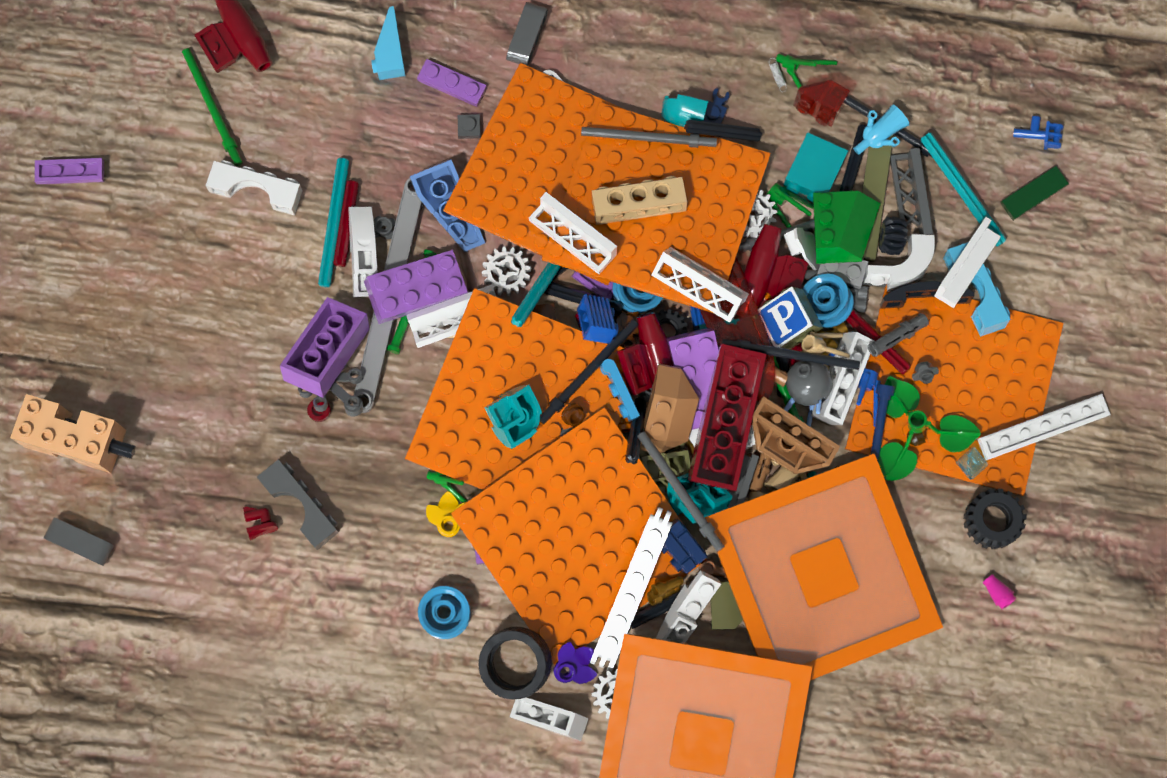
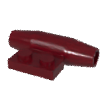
[194,0,272,73]
[737,224,808,316]
[617,312,673,395]

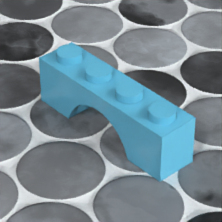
[943,242,1010,337]

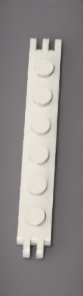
[590,507,672,672]

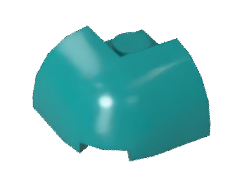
[661,94,708,127]
[484,385,542,449]
[667,473,733,524]

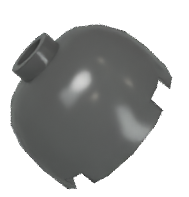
[786,361,833,406]

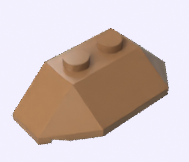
[640,363,699,453]
[752,396,840,474]

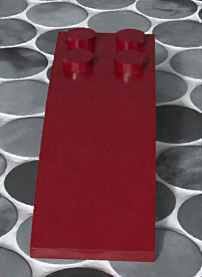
[687,344,766,491]

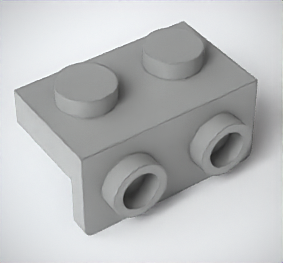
[817,258,868,289]

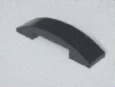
[880,281,974,309]

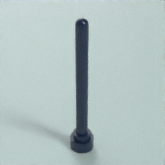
[870,384,895,462]

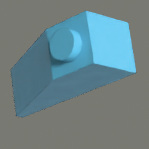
[371,6,405,80]

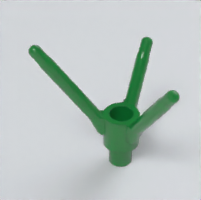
[776,53,837,96]
[427,470,467,503]

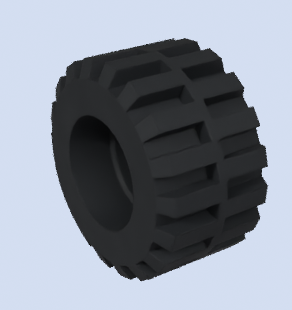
[963,488,1027,549]

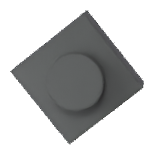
[457,114,481,139]

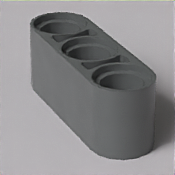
[506,2,548,66]
[43,517,114,566]

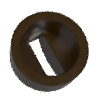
[907,430,926,446]

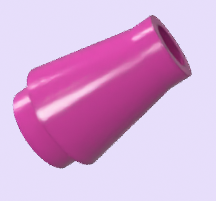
[983,574,1016,610]

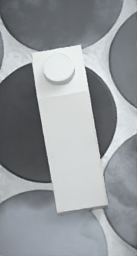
[510,698,588,741]

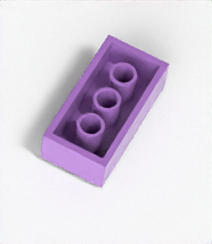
[364,250,468,324]
[280,297,370,398]
[667,327,719,430]

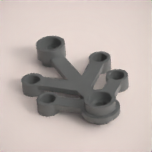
[298,363,363,417]

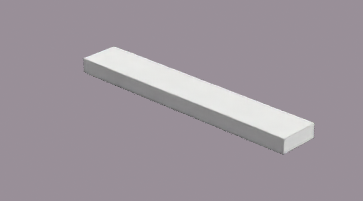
[977,394,1111,460]

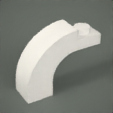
[864,234,935,292]

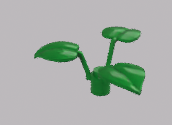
[878,376,981,481]

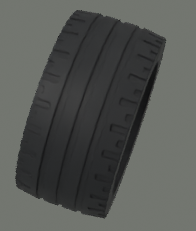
[478,627,552,700]

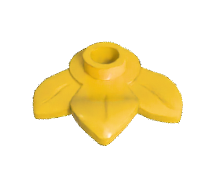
[426,491,466,537]

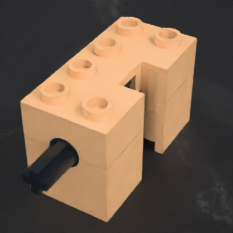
[10,394,136,473]

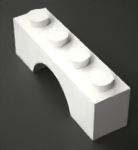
[206,160,303,215]

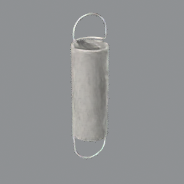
[769,58,787,92]

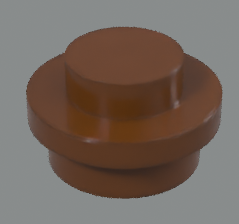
[561,403,584,426]

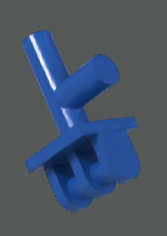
[1013,116,1064,150]

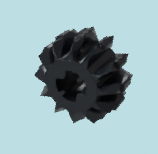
[878,216,908,255]

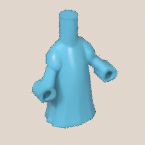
[853,104,909,155]

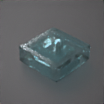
[956,447,989,480]

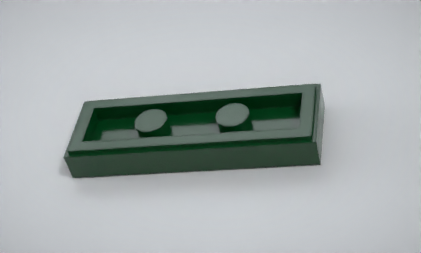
[1000,166,1069,221]

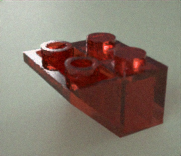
[793,80,850,127]

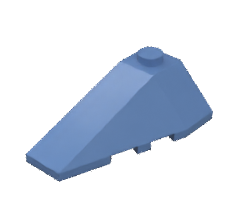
[410,159,485,252]

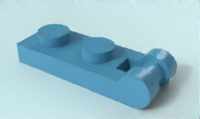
[600,359,640,422]

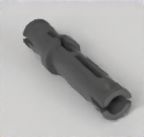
[868,313,929,357]

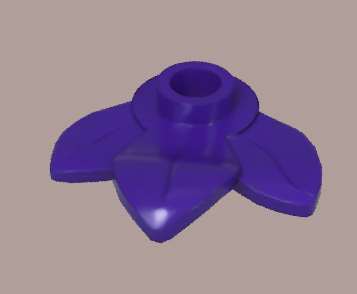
[553,642,597,684]

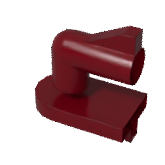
[243,506,278,541]

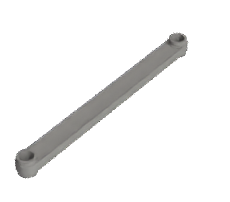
[353,178,422,413]

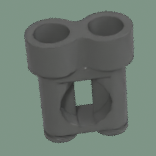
[847,286,868,313]

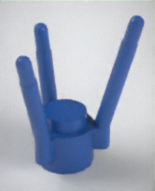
[856,369,881,427]

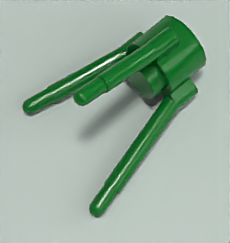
[767,183,813,228]

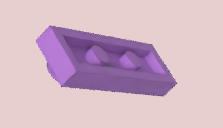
[417,59,487,107]
[34,158,104,184]

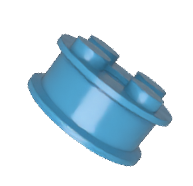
[803,274,854,328]
[612,282,663,313]
[418,586,471,639]

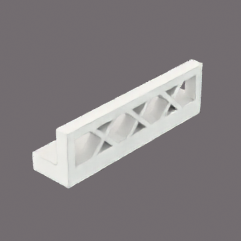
[529,192,617,274]
[935,217,1001,308]
[652,247,749,322]
[406,285,496,348]

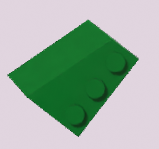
[813,191,881,264]

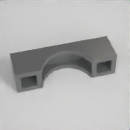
[257,460,339,550]

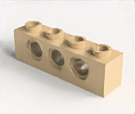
[592,176,687,225]

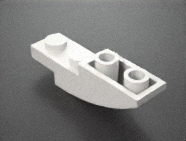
[349,207,377,297]
[656,570,721,644]

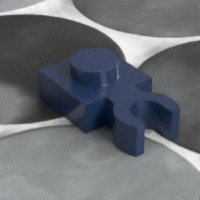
[704,88,729,124]

